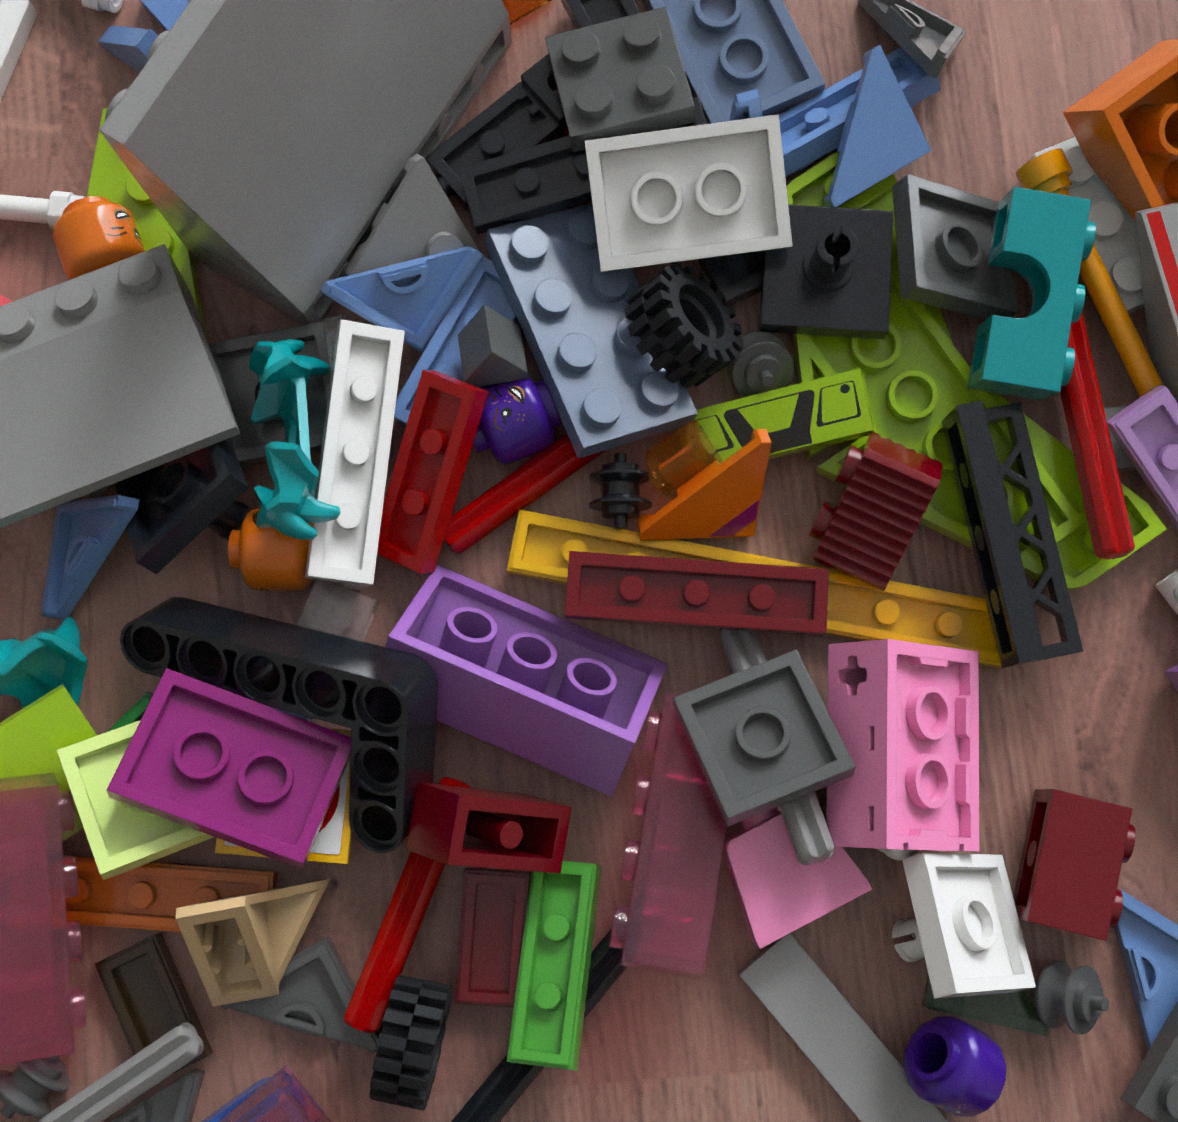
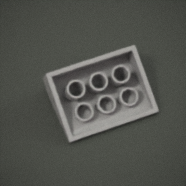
[0,244,240,528]

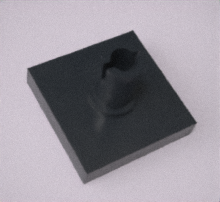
[759,204,893,340]
[115,438,250,574]

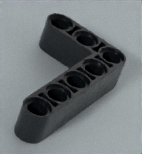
[120,597,438,853]

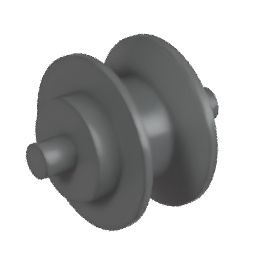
[727,330,794,397]
[1031,961,1109,1035]
[0,1043,71,1118]

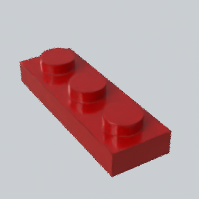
[377,370,489,574]

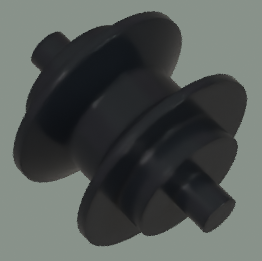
[589,453,652,530]

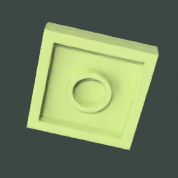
[57,720,214,880]

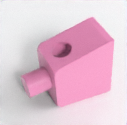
[720,807,872,949]

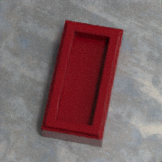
[454,868,530,1008]

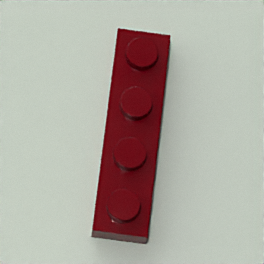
[565,551,829,636]

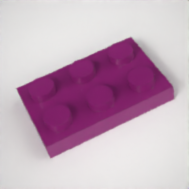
[106,668,351,870]

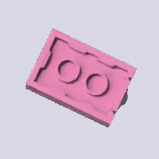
[826,639,979,861]

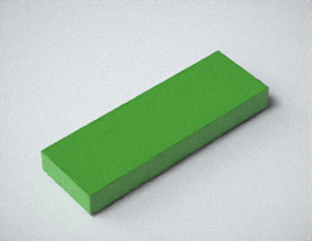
[507,861,602,1071]

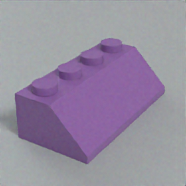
[385,564,668,797]

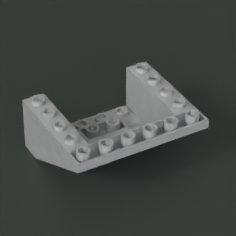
[99,0,512,325]

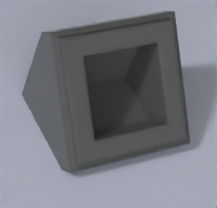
[458,304,529,387]

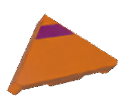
[636,429,772,541]

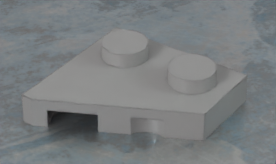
[344,153,480,276]

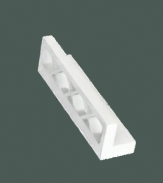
[305,319,405,590]

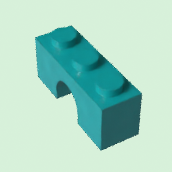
[967,187,1096,401]

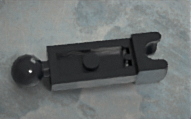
[425,54,567,211]

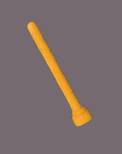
[1015,148,1164,397]

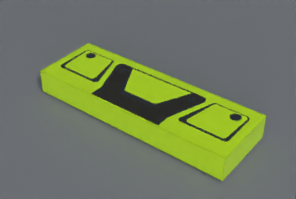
[678,368,876,478]

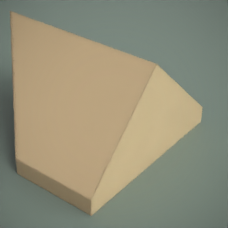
[175,879,330,1007]

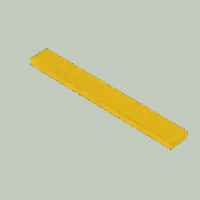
[507,509,1008,669]

